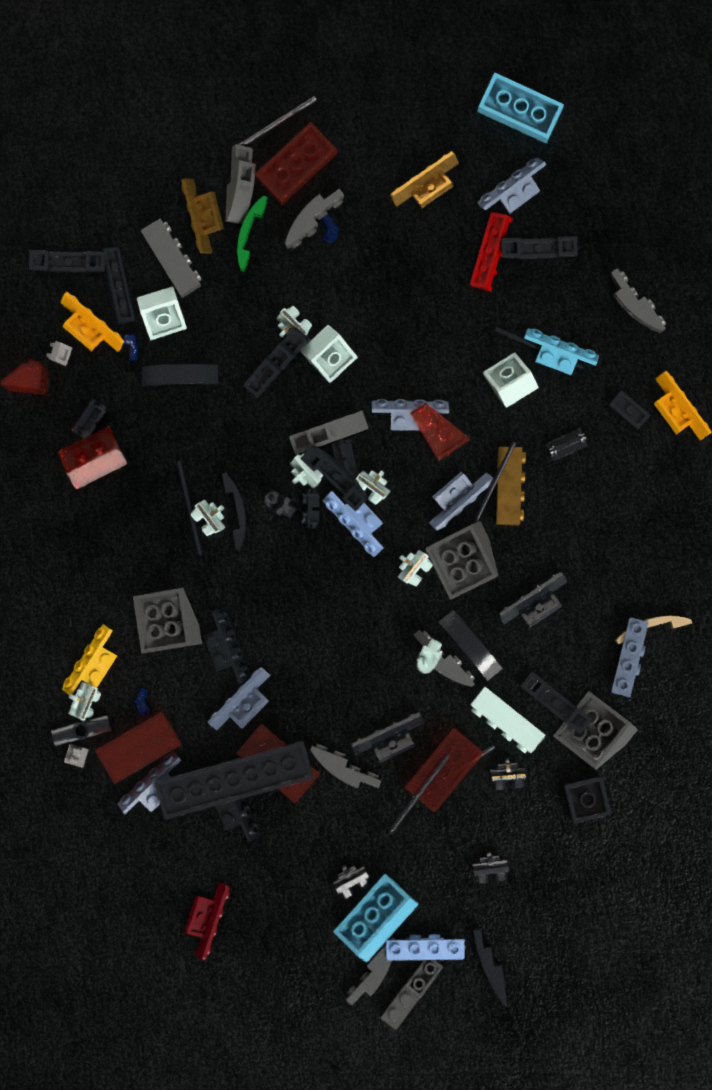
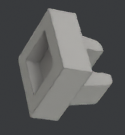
[47,341,72,366]
[64,744,89,768]

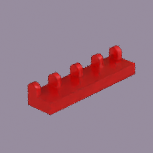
[470,212,512,292]

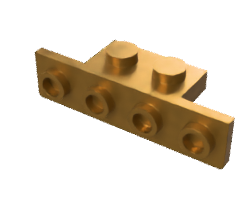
[390,151,458,208]
[181,179,224,254]

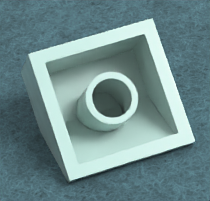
[137,286,187,340]
[300,325,357,383]
[483,353,539,408]

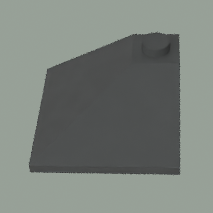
[425,521,498,600]
[133,588,202,653]
[553,691,638,769]

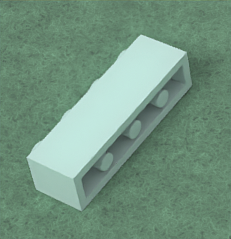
[470,687,545,753]

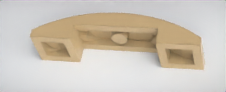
[615,616,692,644]

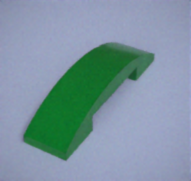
[237,196,268,272]

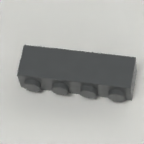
[141,219,202,298]

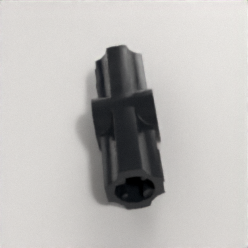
[51,715,112,746]

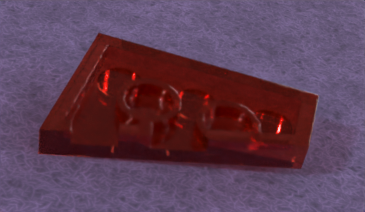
[410,402,470,460]

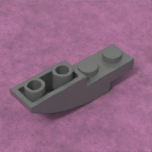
[226,144,256,225]
[285,189,344,249]
[609,269,666,333]
[289,410,369,455]
[414,630,475,687]
[311,744,381,788]
[346,936,396,1005]
[380,960,443,1030]

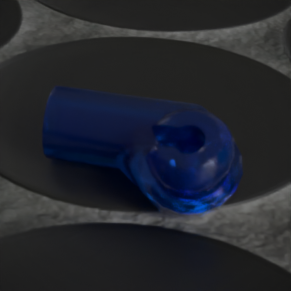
[322,214,339,243]
[123,334,139,361]
[134,687,151,717]

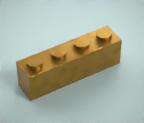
[496,447,526,525]

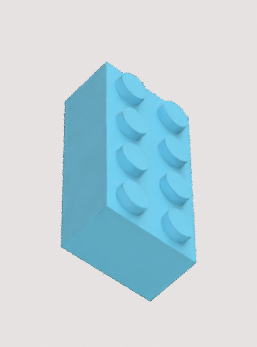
[478,73,564,143]
[333,874,418,962]

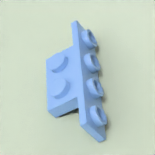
[323,491,383,557]
[386,934,464,960]

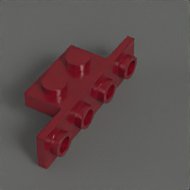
[184,882,229,960]

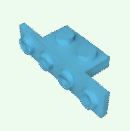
[524,329,599,375]

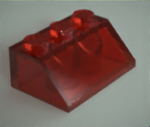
[1,361,49,395]
[58,426,127,489]

